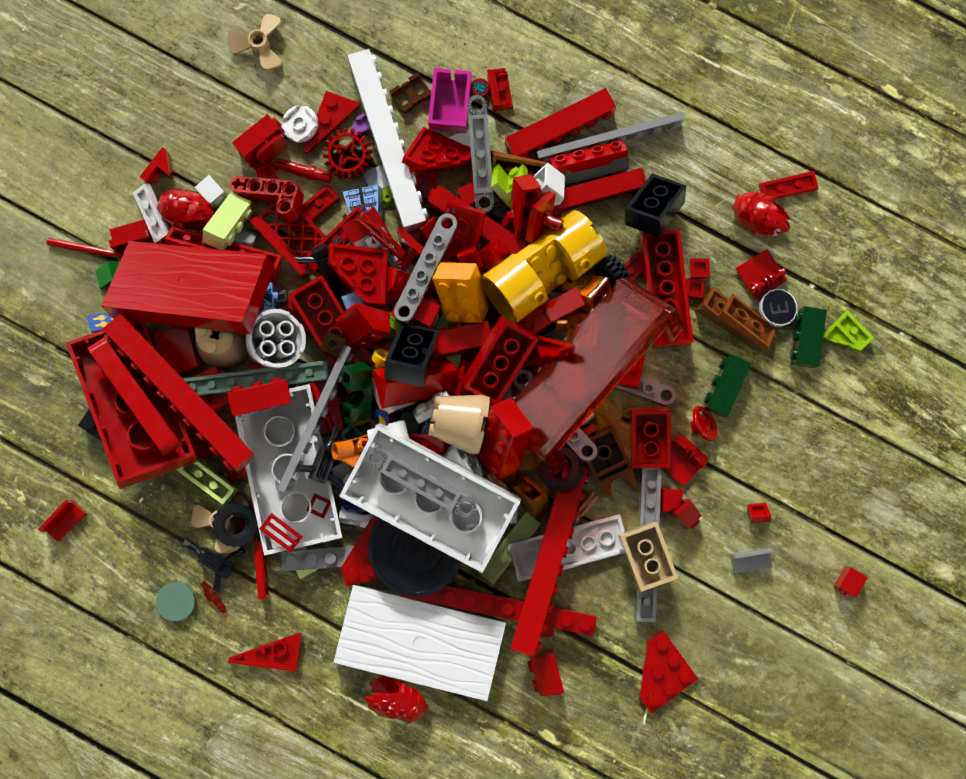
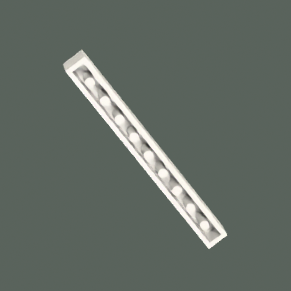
[348,49,429,231]

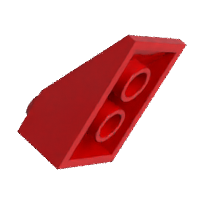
[629,407,671,468]

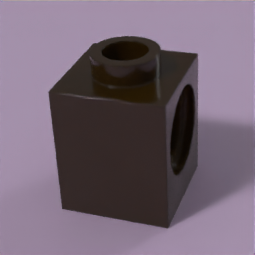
[320,332,347,359]

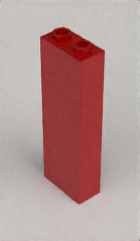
[427,185,530,259]

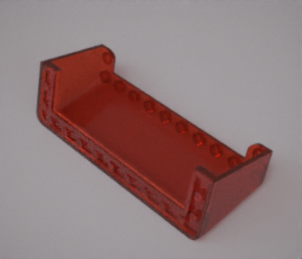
[512,277,684,475]

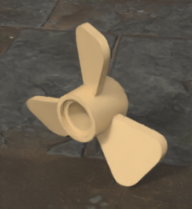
[227,14,282,70]
[191,495,249,554]

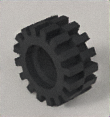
[594,255,630,293]

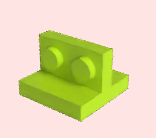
[491,164,528,210]

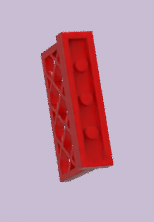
[250,203,326,279]

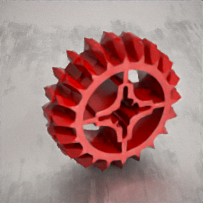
[322,128,374,180]

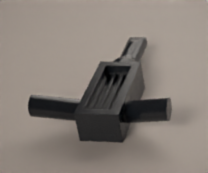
[295,236,344,298]
[296,425,344,490]
[182,538,245,593]

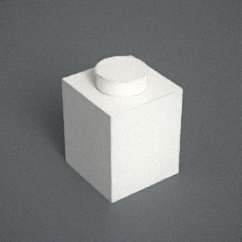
[195,175,228,208]

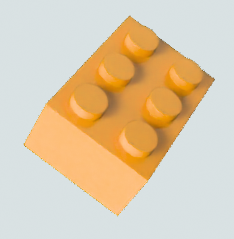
[432,262,489,323]

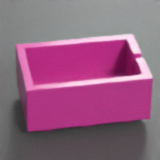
[428,68,472,133]

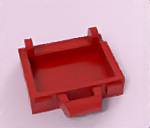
[153,326,202,375]

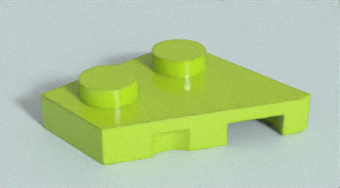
[823,310,874,352]

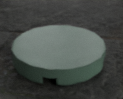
[156,582,196,621]

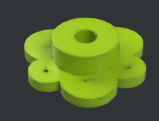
[382,187,396,208]

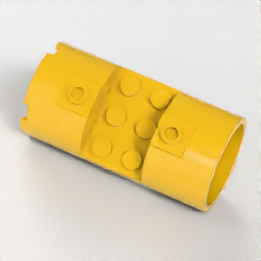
[481,210,607,323]

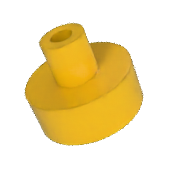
[372,349,389,369]

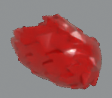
[157,188,216,230]
[731,191,790,236]
[365,676,429,724]

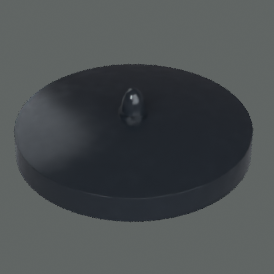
[368,518,462,597]

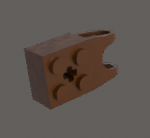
[582,426,638,501]

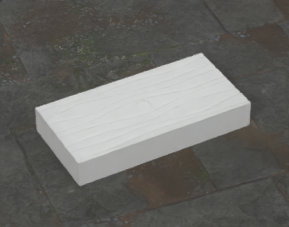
[235,384,342,555]
[340,423,521,573]
[333,584,506,701]

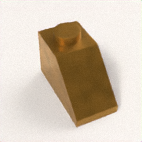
[509,475,551,520]

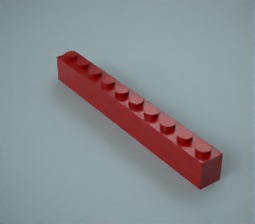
[102,313,255,473]
[510,462,591,658]
[400,584,597,636]

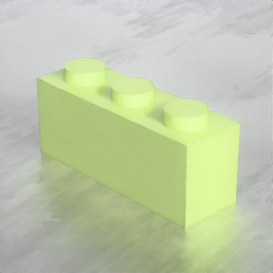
[202,192,253,250]
[177,457,239,505]

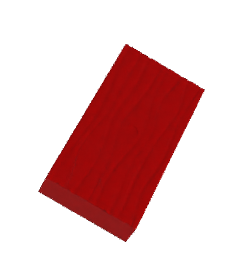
[101,241,275,334]
[66,321,197,489]

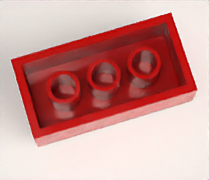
[461,315,539,405]
[478,397,534,480]

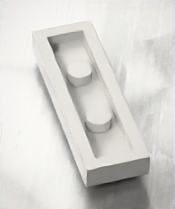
[133,184,170,243]

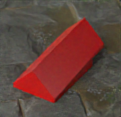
[372,357,459,409]

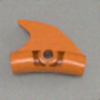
[331,434,369,468]

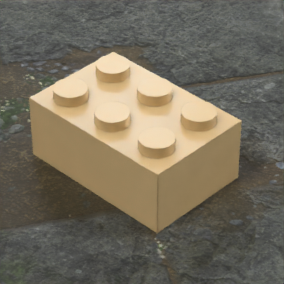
[618,522,678,592]

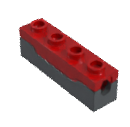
[549,140,629,185]

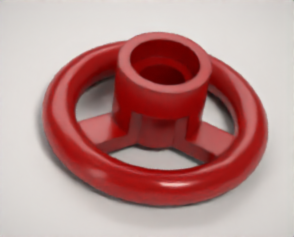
[690,406,718,442]

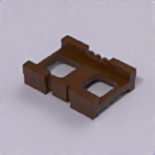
[389,72,431,114]

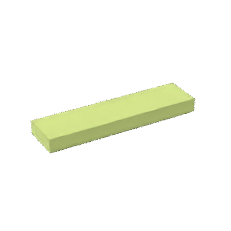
[478,512,541,585]

